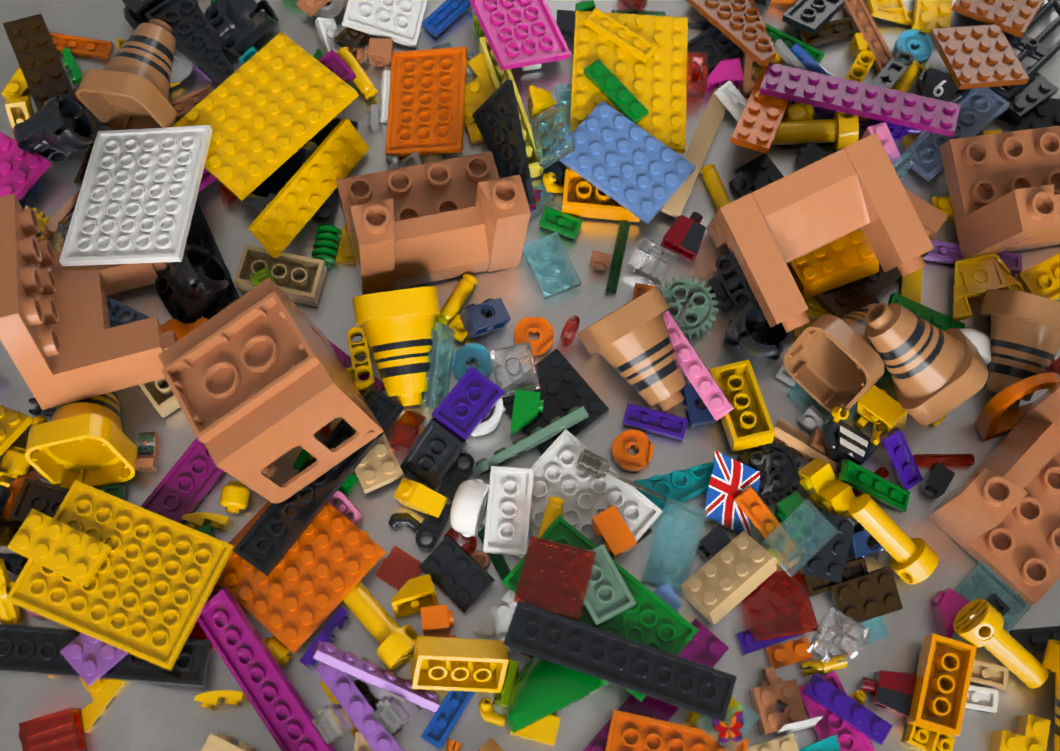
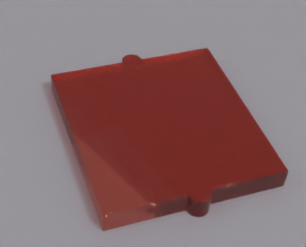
[375,546,423,591]

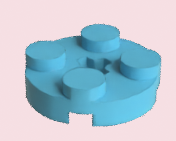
[894,29,933,65]
[452,343,493,380]

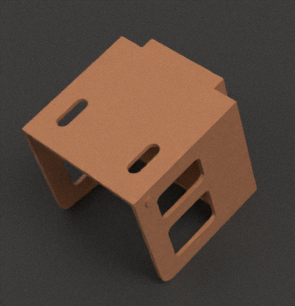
[158,278,384,503]

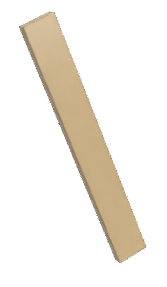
[661,88,727,219]

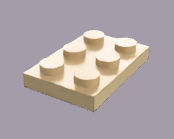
[354,434,404,494]

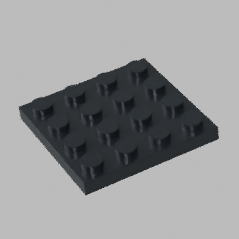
[502,348,609,456]

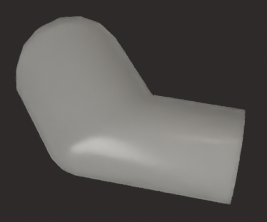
[386,154,400,170]

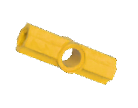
[0,558,23,625]

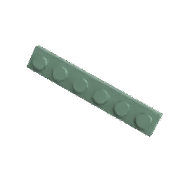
[472,406,589,478]

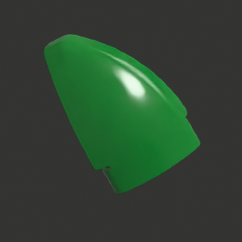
[506,656,609,733]

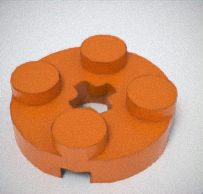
[513,316,554,358]
[611,429,654,472]

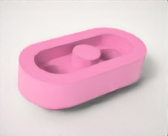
[328,491,361,526]

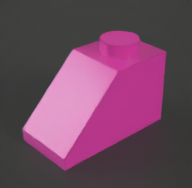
[703,58,744,93]
[931,588,970,639]

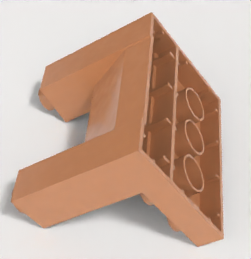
[939,126,1060,260]
[706,133,934,333]
[336,151,531,295]
[0,194,178,410]
[928,382,1060,606]

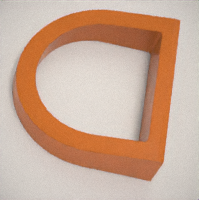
[974,372,1060,441]

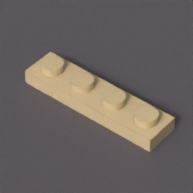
[917,648,1009,690]

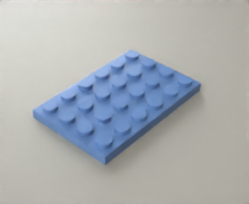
[554,101,696,224]

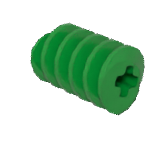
[311,223,342,268]

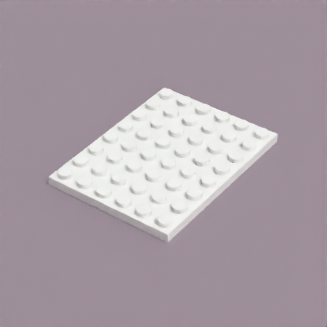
[59,125,213,266]

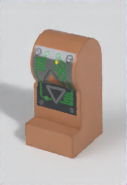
[136,432,159,472]

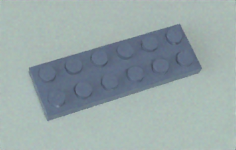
[900,87,1010,182]

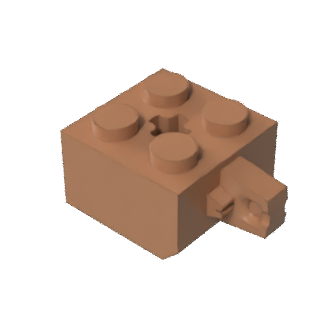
[749,666,808,735]

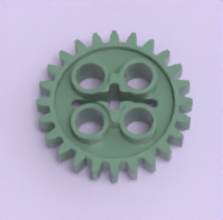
[659,275,719,340]

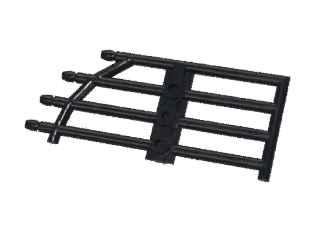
[988,0,1060,101]

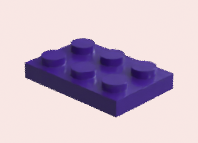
[432,366,505,441]

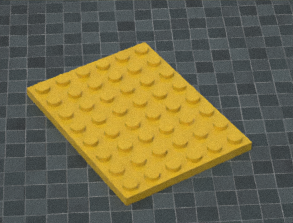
[569,11,688,153]
[173,32,359,201]
[6,480,234,671]

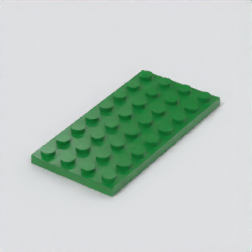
[502,515,698,702]

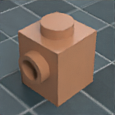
[365,38,394,66]

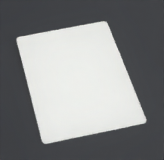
[774,716,823,737]

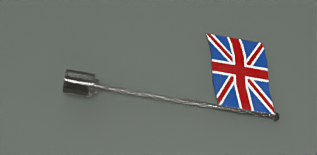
[575,449,760,538]

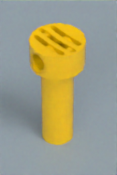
[772,111,859,150]
[849,494,939,585]
[342,581,419,671]
[953,599,1049,689]

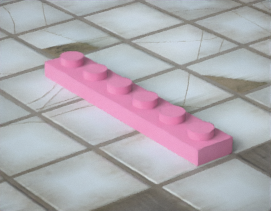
[662,311,734,420]

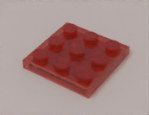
[514,536,597,619]
[742,568,819,642]

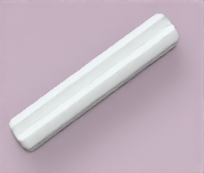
[379,70,391,123]

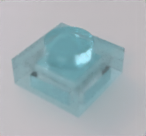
[860,616,890,644]

